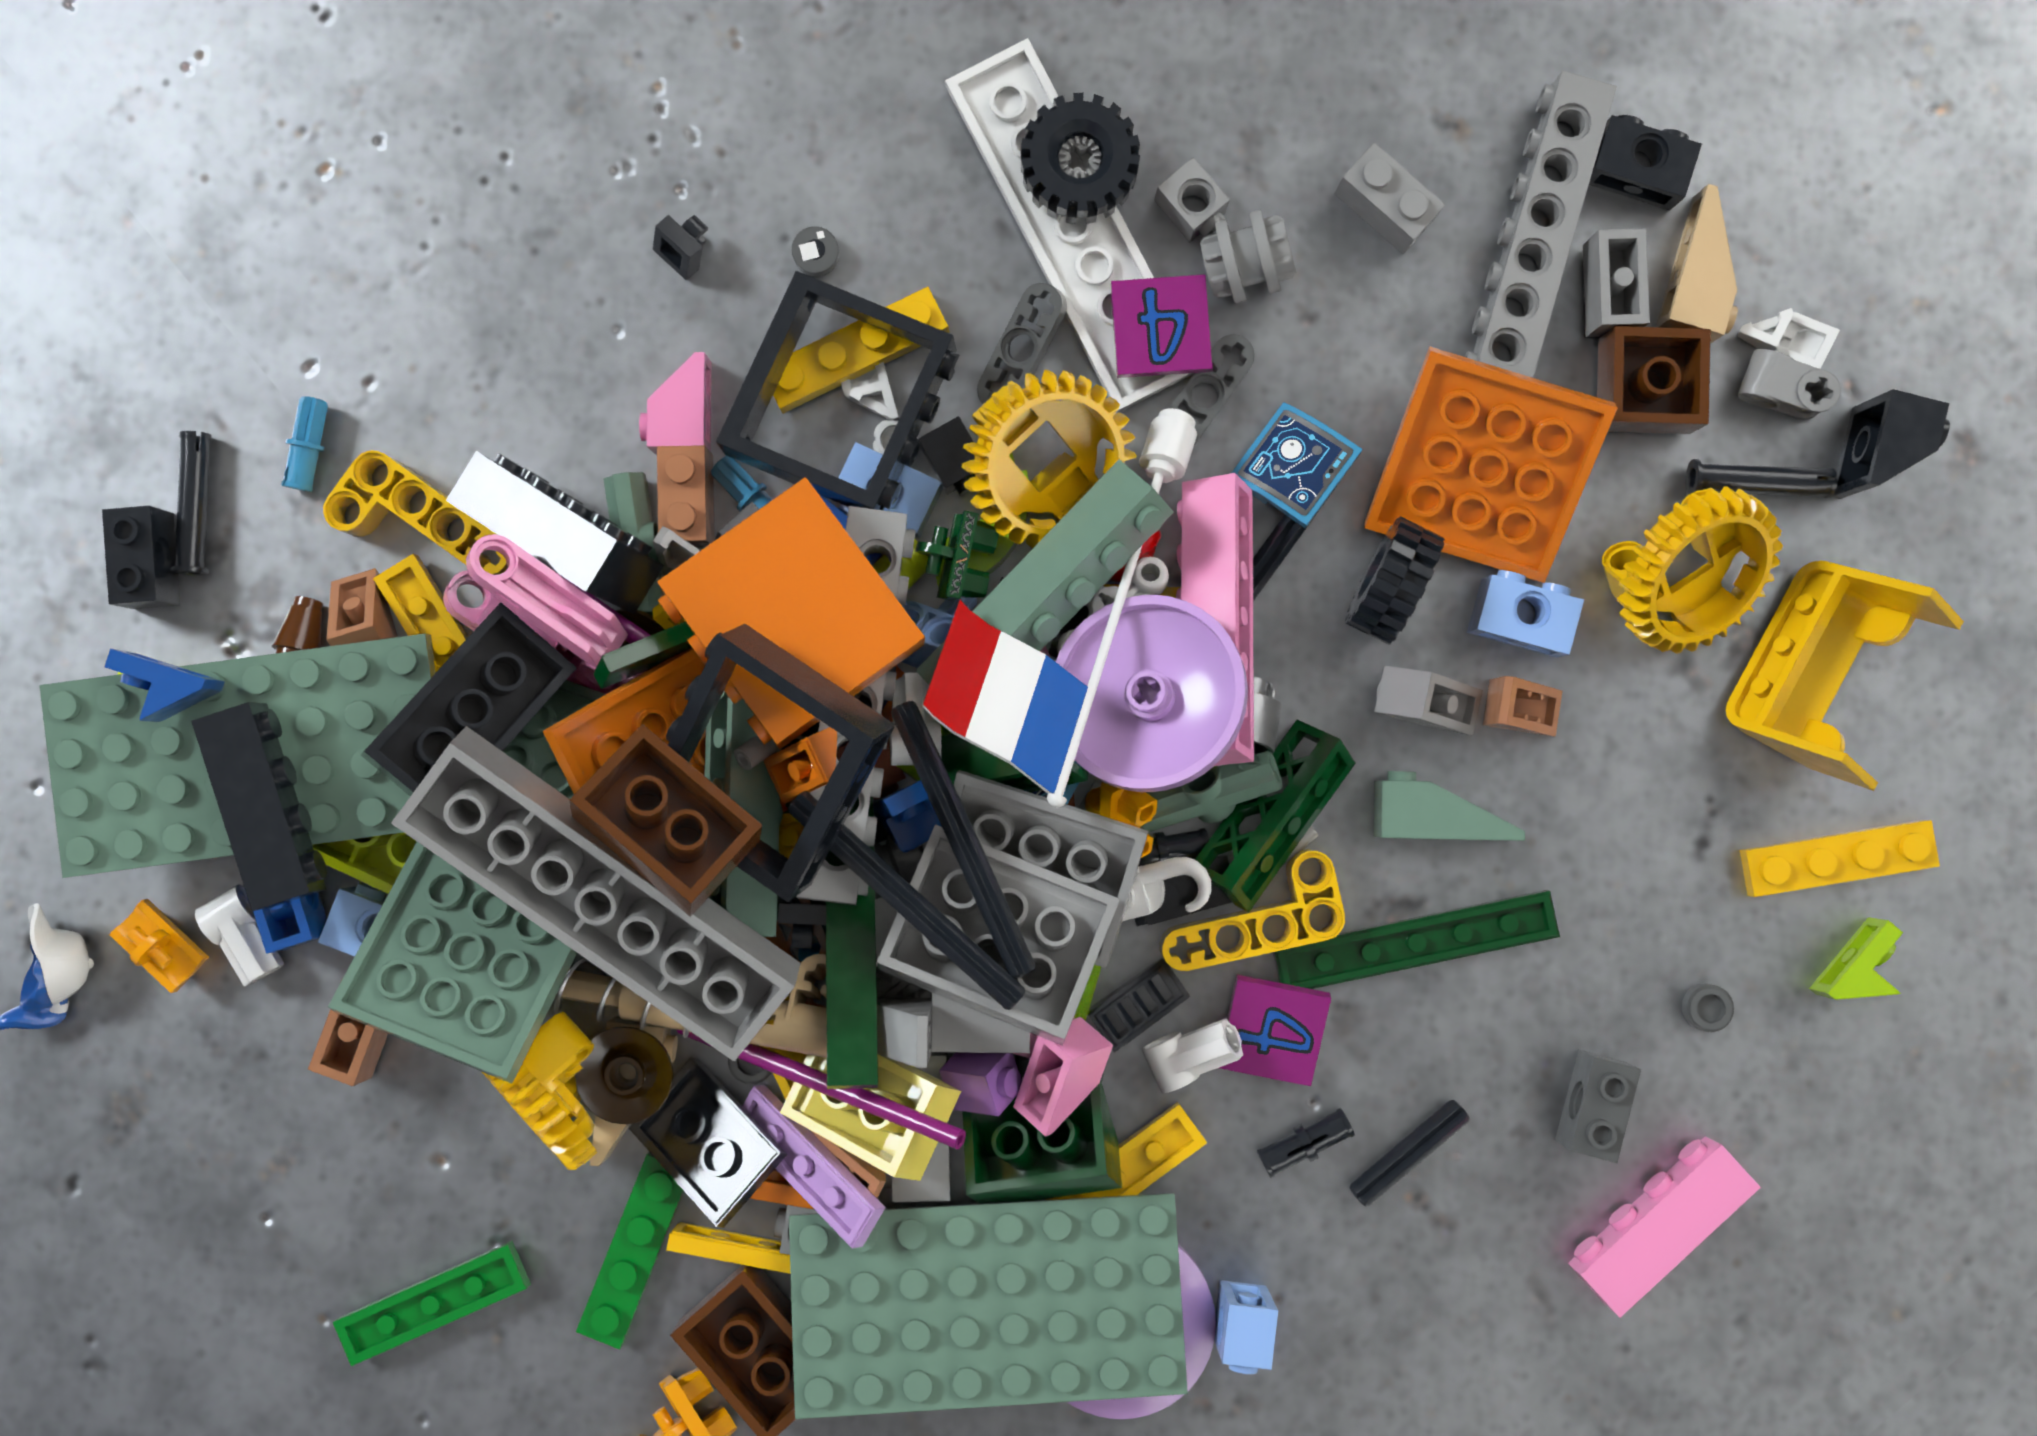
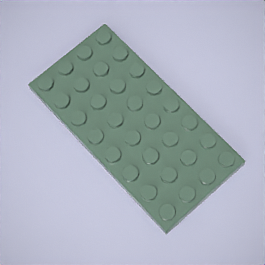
[39,634,436,878]
[328,680,606,1084]
[789,1193,1188,1419]

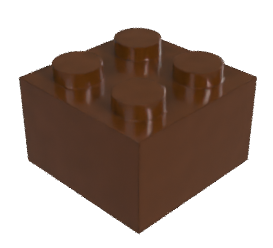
[1597,326,1711,434]

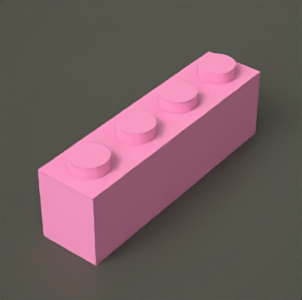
[1568,1136,1761,1318]

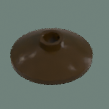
[575,1026,673,1124]

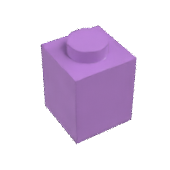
[939,1052,1022,1116]

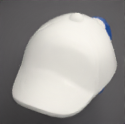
[0,903,94,1030]

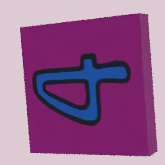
[1110,274,1212,378]
[1219,975,1332,1086]

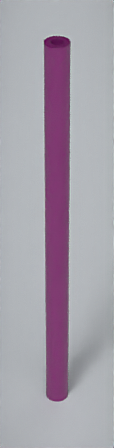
[676,1030,966,1149]

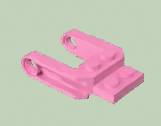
[443,534,646,694]

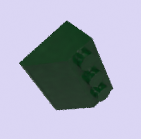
[962,1081,1122,1204]

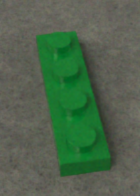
[576,1152,684,1350]
[332,1240,531,1366]

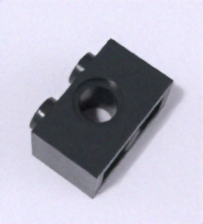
[1589,115,1702,211]
[102,505,180,609]

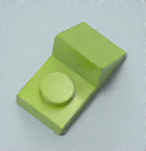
[1809,917,1903,1000]

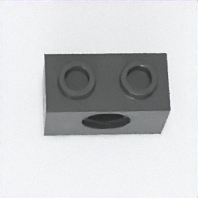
[1555,1049,1641,1163]

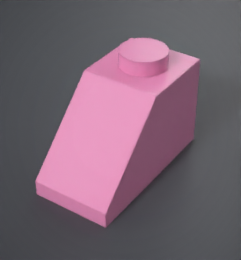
[639,352,712,454]
[1013,1017,1113,1136]

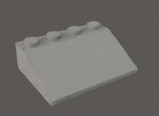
[954,770,1149,968]
[876,825,1120,1046]

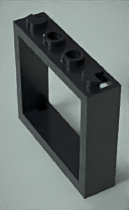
[716,271,960,511]
[666,624,896,902]

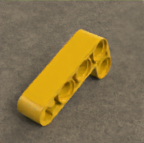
[323,450,507,575]
[1159,849,1345,971]

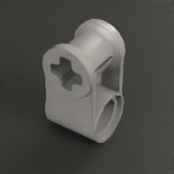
[1737,349,1841,420]

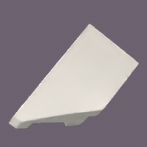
[1737,308,1840,369]
[841,362,899,420]

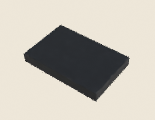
[628,1057,788,1228]

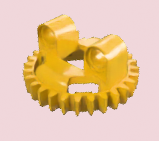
[962,370,1137,548]
[1602,486,1783,654]
[482,1012,597,1170]

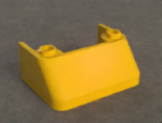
[1726,560,1964,791]

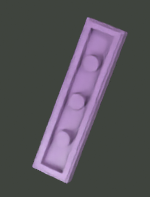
[743,1085,886,1249]

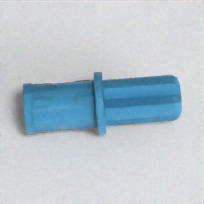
[281,396,328,492]
[711,456,773,512]

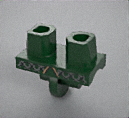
[915,510,999,601]

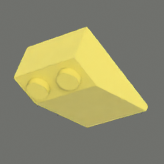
[780,1054,961,1181]

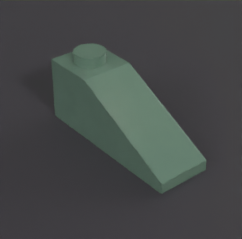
[1373,771,1525,841]

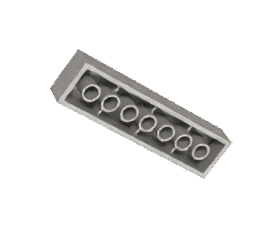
[391,726,801,1061]

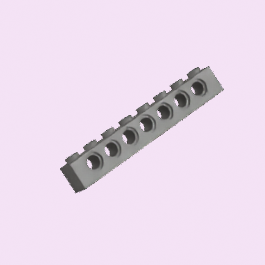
[1465,70,1617,378]
[796,506,915,905]

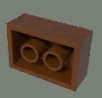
[569,724,763,917]
[670,1265,796,1436]

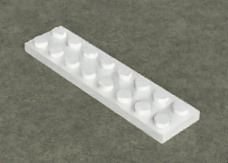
[945,38,1194,413]

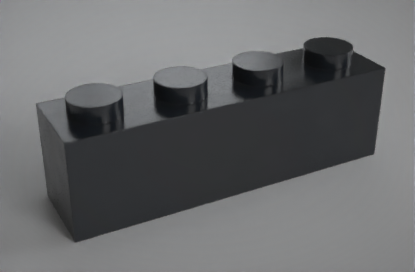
[191,702,327,911]

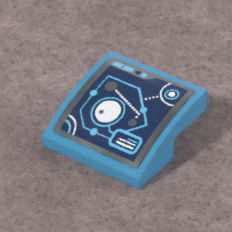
[1231,402,1363,528]

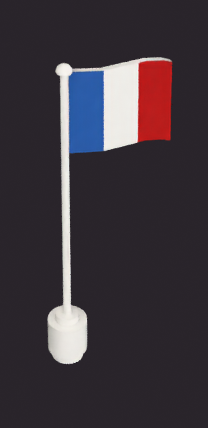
[923,408,1197,808]

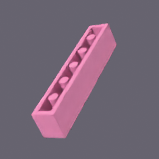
[1176,473,1254,766]

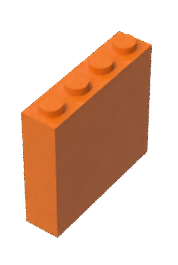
[657,477,925,750]

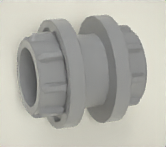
[1200,209,1296,304]

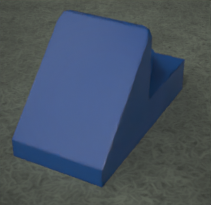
[104,648,225,722]
[874,780,942,852]

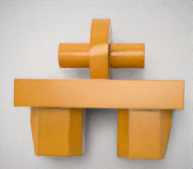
[1085,782,1158,858]
[109,899,209,993]
[652,1368,737,1436]

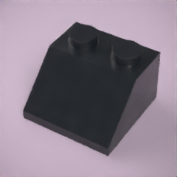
[1833,389,1950,499]

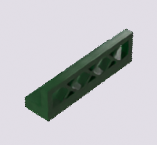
[1195,719,1356,913]

